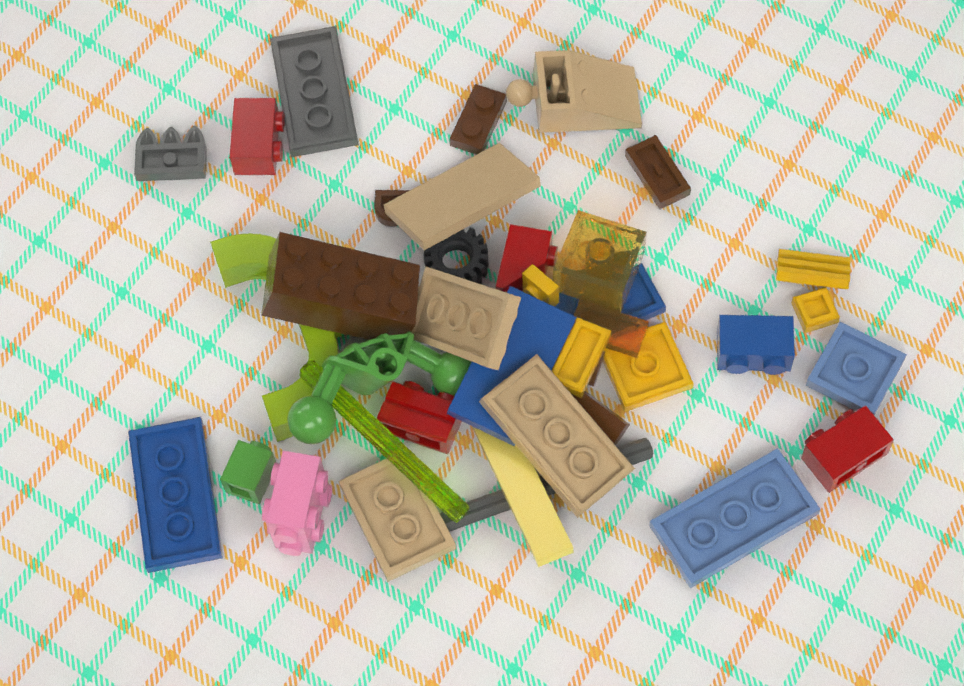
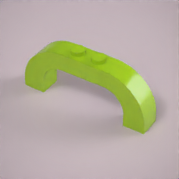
[210,233,342,442]

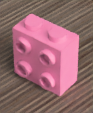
[262,451,332,556]

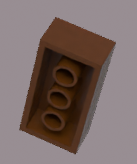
[261,232,420,340]

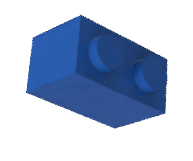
[717,315,795,375]

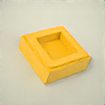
[791,287,840,333]

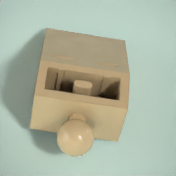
[506,50,642,133]

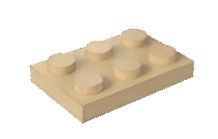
[339,449,456,582]

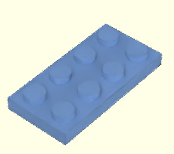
[649,448,821,589]

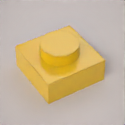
[522,264,559,307]

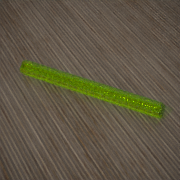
[299,360,470,523]

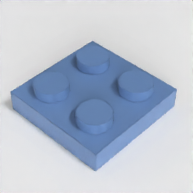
[805,322,907,415]

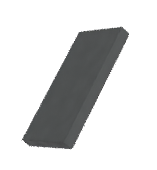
[270,26,359,157]

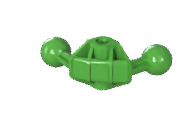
[287,331,472,444]

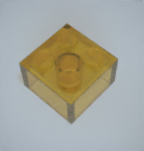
[553,210,647,313]

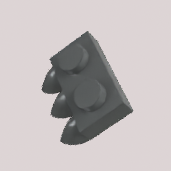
[134,126,207,181]

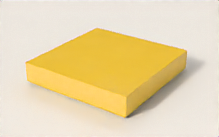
[603,321,694,412]

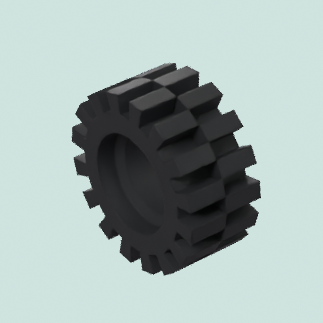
[424,227,489,284]

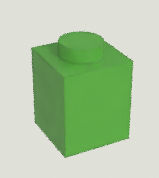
[220,440,276,505]

